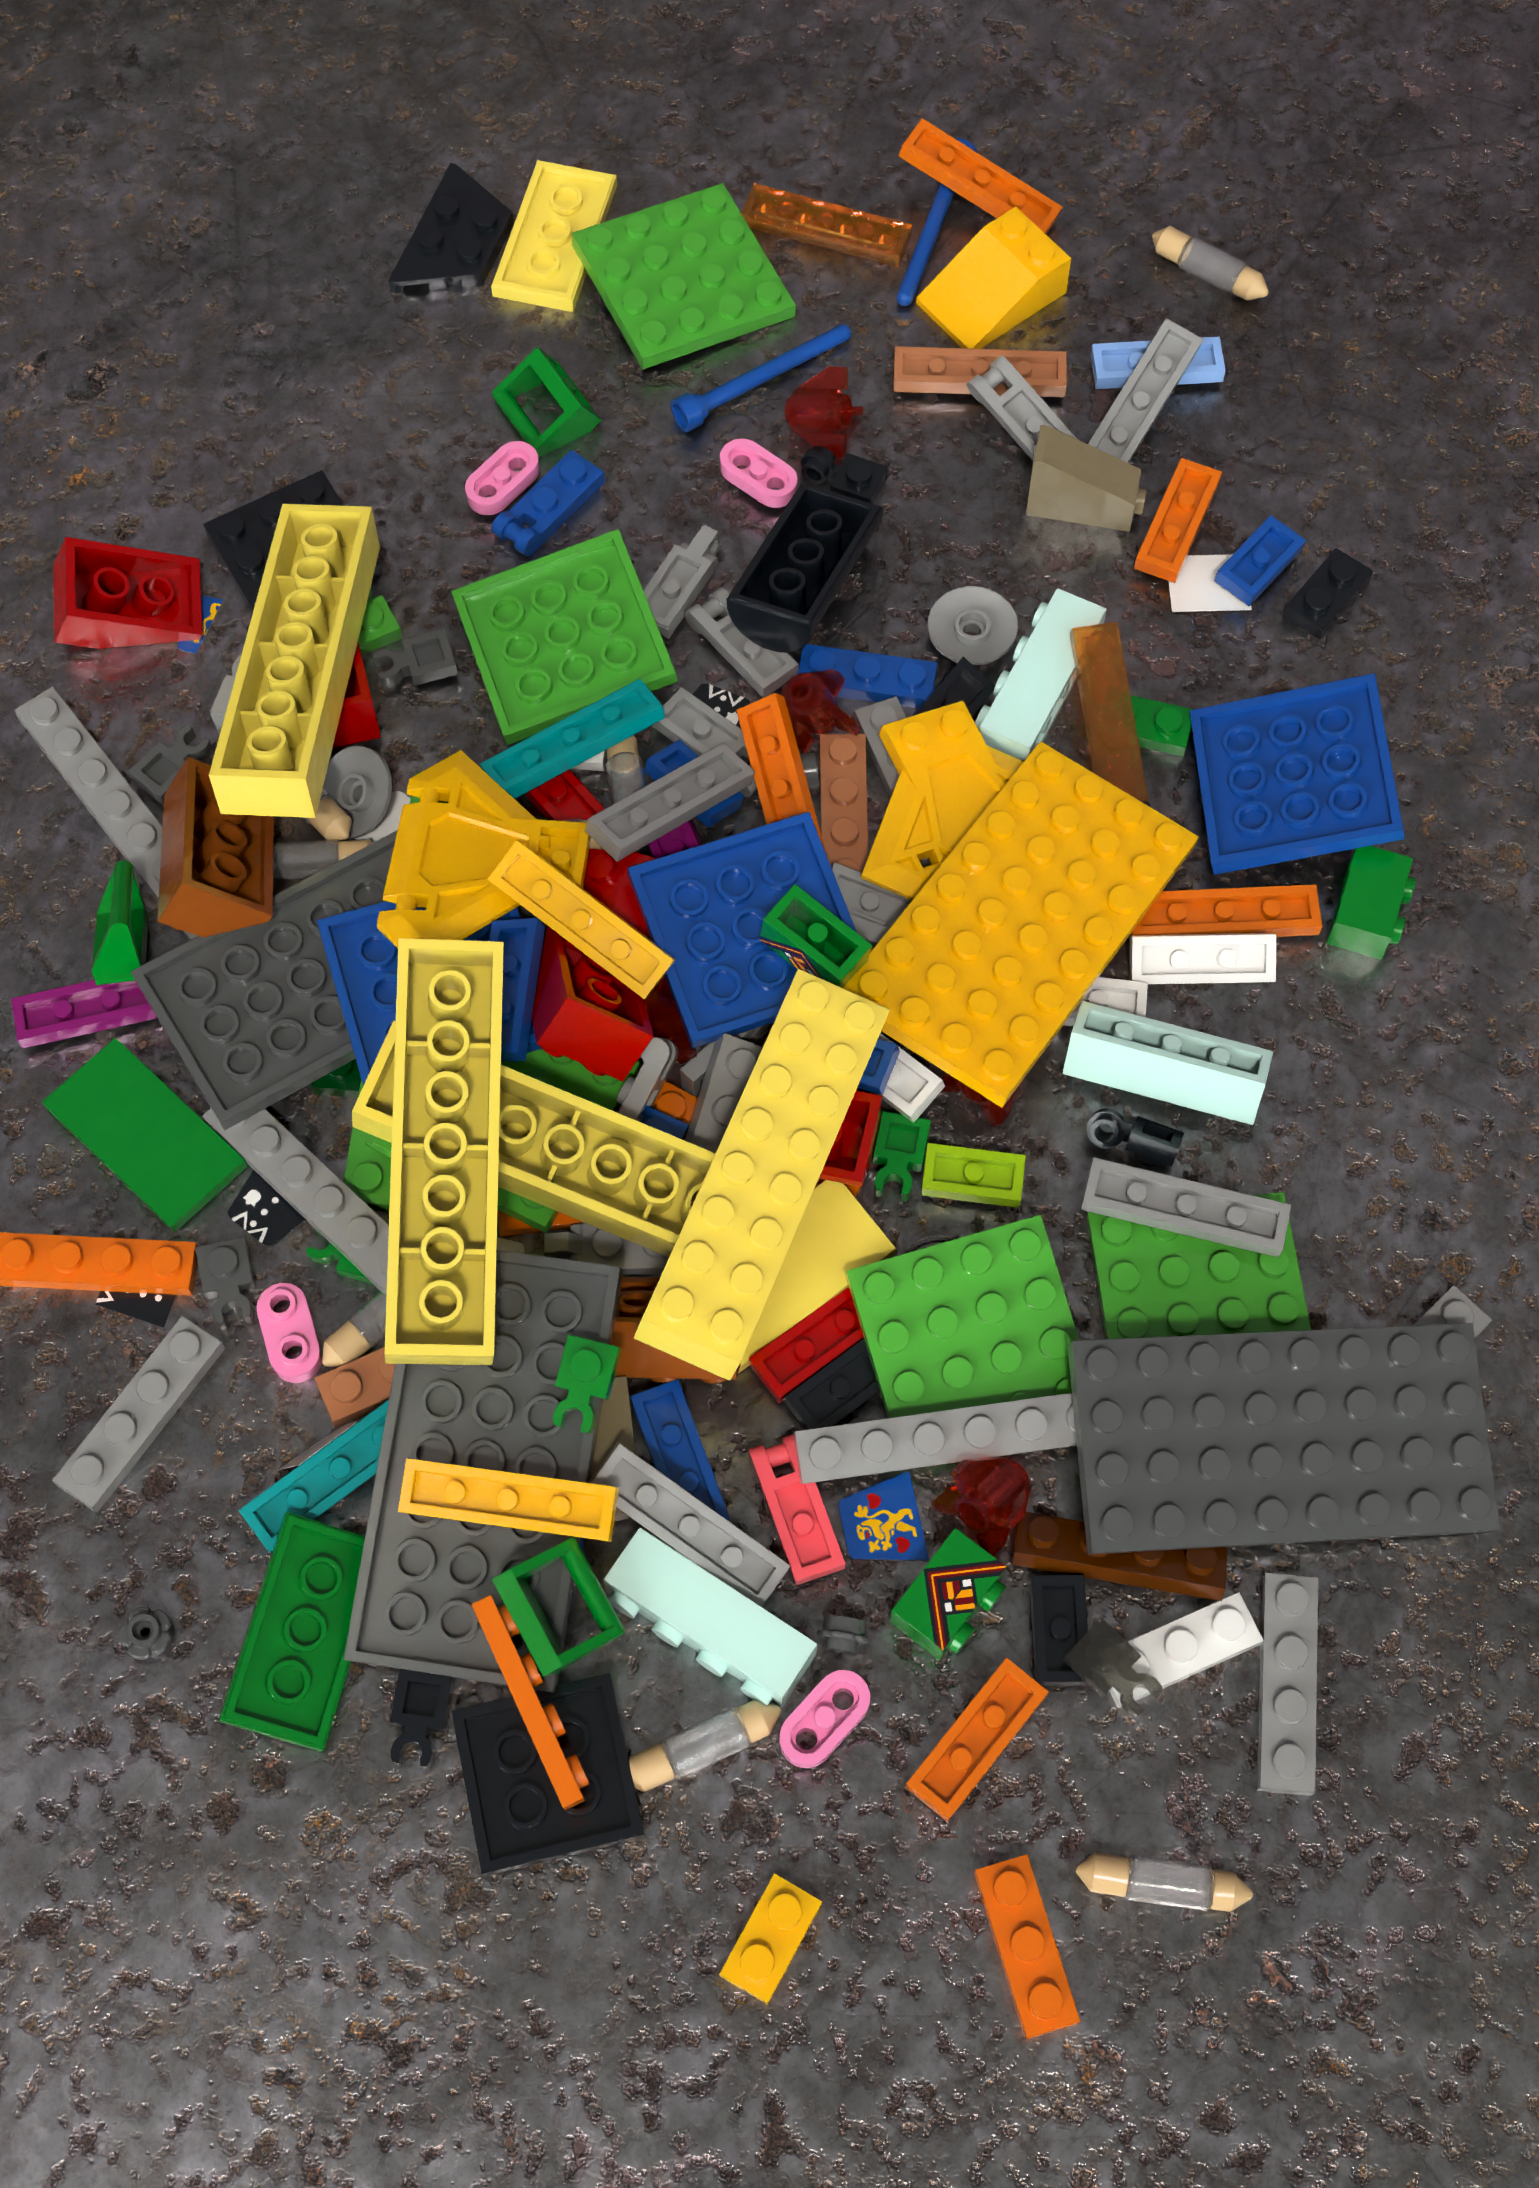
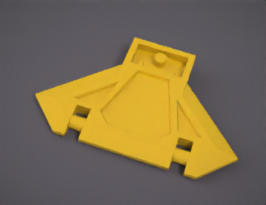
[860,701,1024,901]
[377,750,591,948]

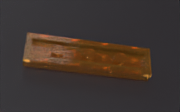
[741,183,912,267]
[1069,622,1149,801]

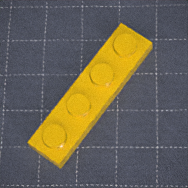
[487,840,676,999]
[398,1458,619,1542]

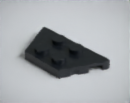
[388,163,514,294]

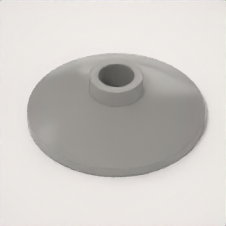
[927,586,1018,665]
[320,746,392,839]

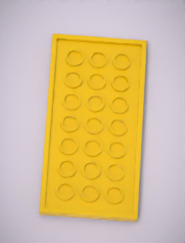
[843,741,1199,1108]

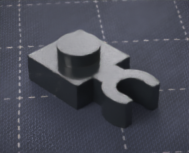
[390,1669,455,1770]

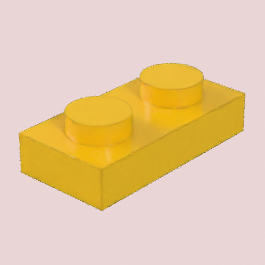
[719,1873,822,2005]

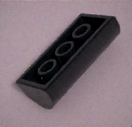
[726,483,883,653]

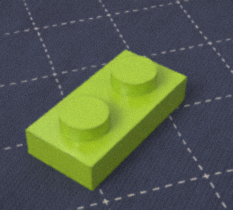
[921,1143,1026,1208]

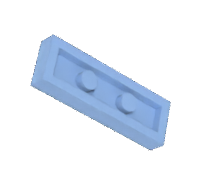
[1090,337,1226,389]

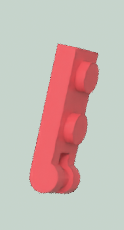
[748,1434,846,1586]

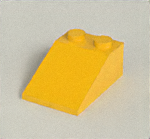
[916,207,1071,349]

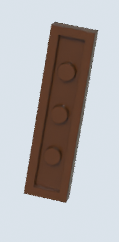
[1012,1510,1227,1601]

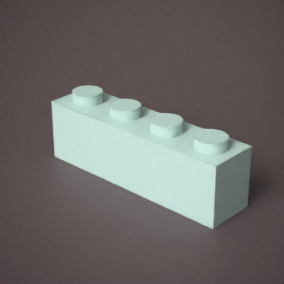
[975,588,1107,761]
[1062,1001,1274,1125]
[603,1527,817,1708]

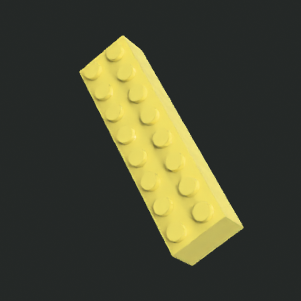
[209,504,380,818]
[385,938,504,1365]
[634,969,890,1381]
[352,1020,716,1257]

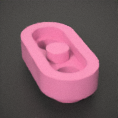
[720,439,798,508]
[465,441,540,515]
[257,1283,323,1383]
[780,1670,870,1768]

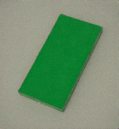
[42,1037,248,1233]
[218,1512,365,1752]

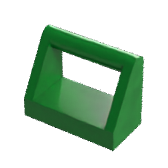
[492,347,602,457]
[92,860,149,985]
[492,1537,626,1677]

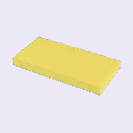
[491,160,617,312]
[738,1180,897,1374]

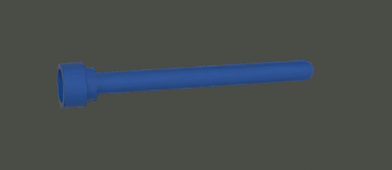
[896,138,978,306]
[670,324,852,432]

